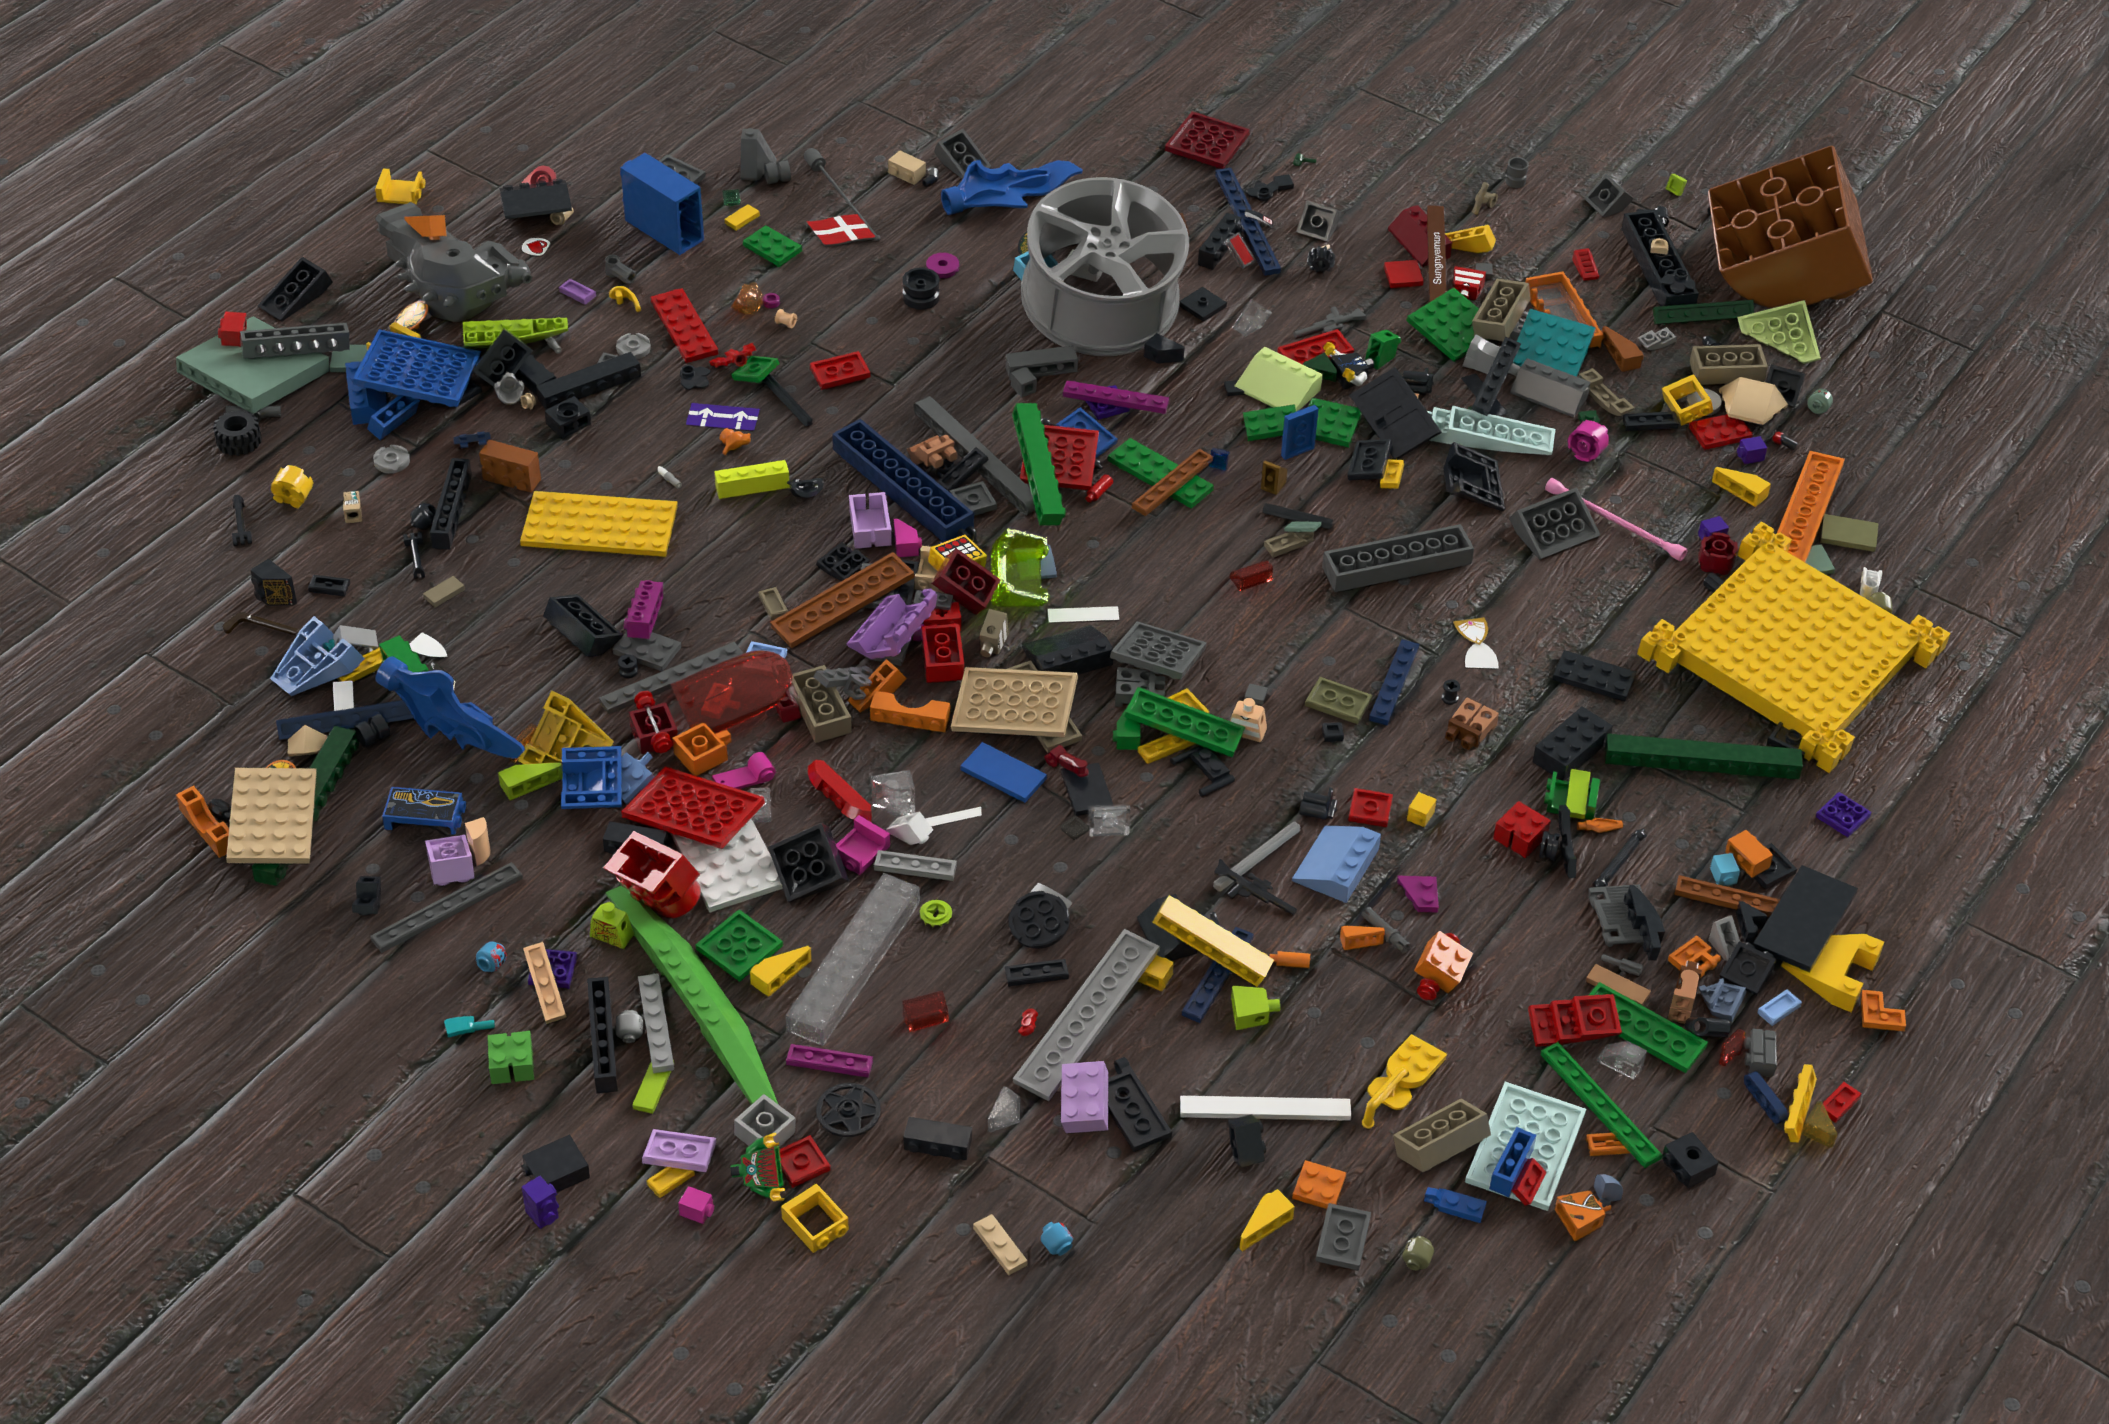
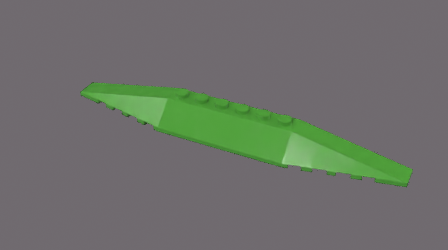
[606,885,778,1105]

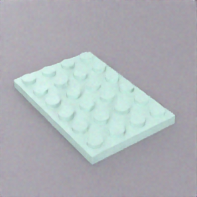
[1465,1082,1586,1211]

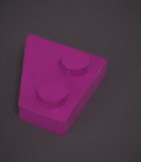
[1397,876,1439,913]

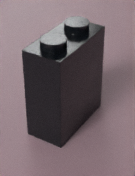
[521,1134,590,1193]

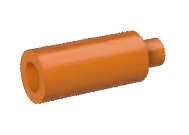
[1269,951,1310,968]

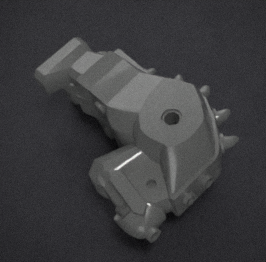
[375,202,532,322]

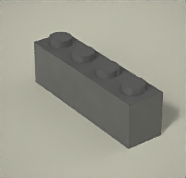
[1006,345,1078,380]

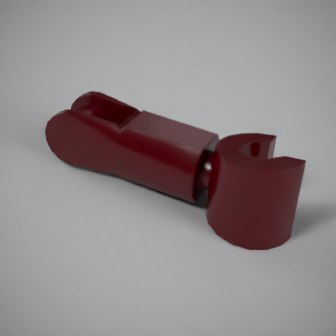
[1044,745,1089,777]

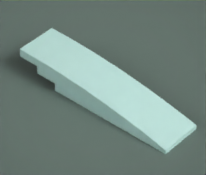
[1427,406,1555,455]

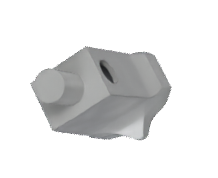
[1463,335,1520,376]

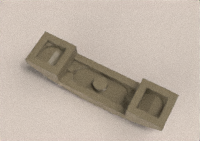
[1579,369,1635,416]

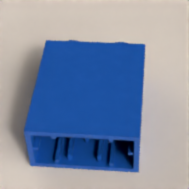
[620,153,704,255]

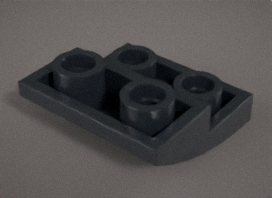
[816,542,869,581]

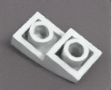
[333,681,354,711]

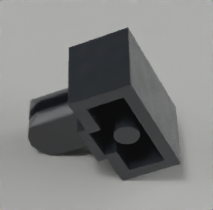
[1228,1114,1266,1167]

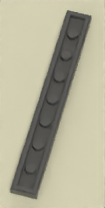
[370,862,523,953]

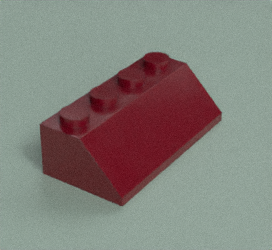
[1388,205,1452,267]

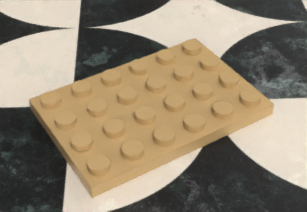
[951,667,1078,737]
[226,768,317,864]

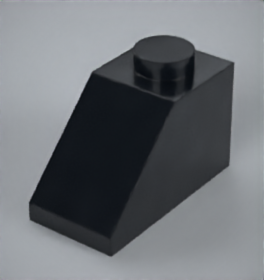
[1144,333,1185,364]

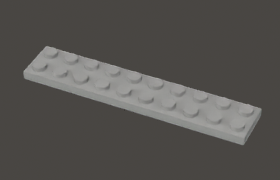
[1013,929,1160,1101]

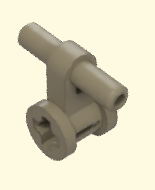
[1472,182,1498,215]

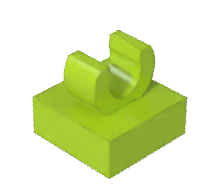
[1665,174,1687,196]

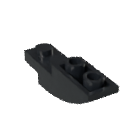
[1624,885,1665,961]

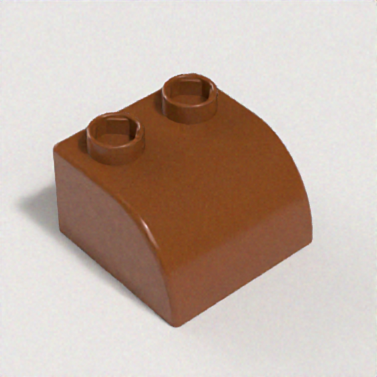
[1708,146,1873,308]

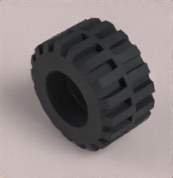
[213,410,262,456]

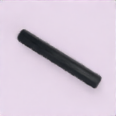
[1263,503,1333,529]

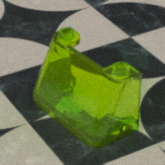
[991,528,1049,607]

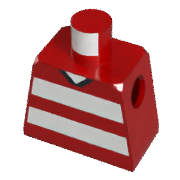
[1453,266,1486,300]

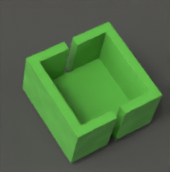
[488,1031,534,1084]

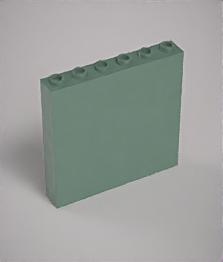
[176,316,329,414]

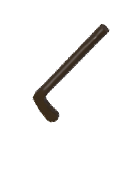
[222,612,300,636]

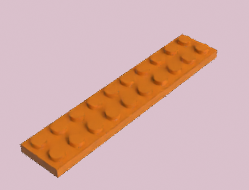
[1777,451,1845,563]

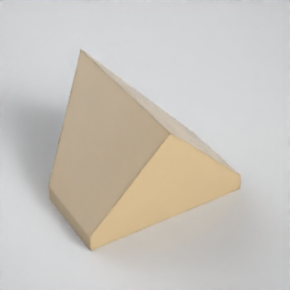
[288,725,327,757]

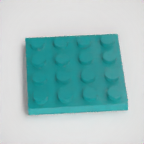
[1513,309,1596,377]

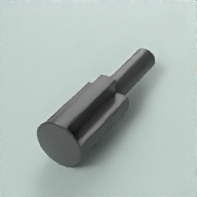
[1601,954,1643,976]

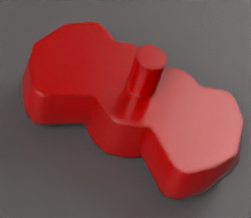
[1018,1009,1038,1036]

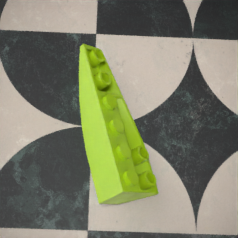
[463,317,568,349]

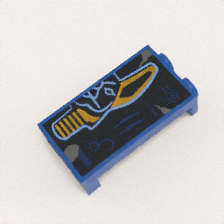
[382,787,466,835]

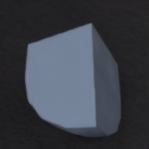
[1594,1174,1623,1202]

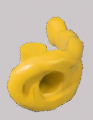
[609,286,641,312]

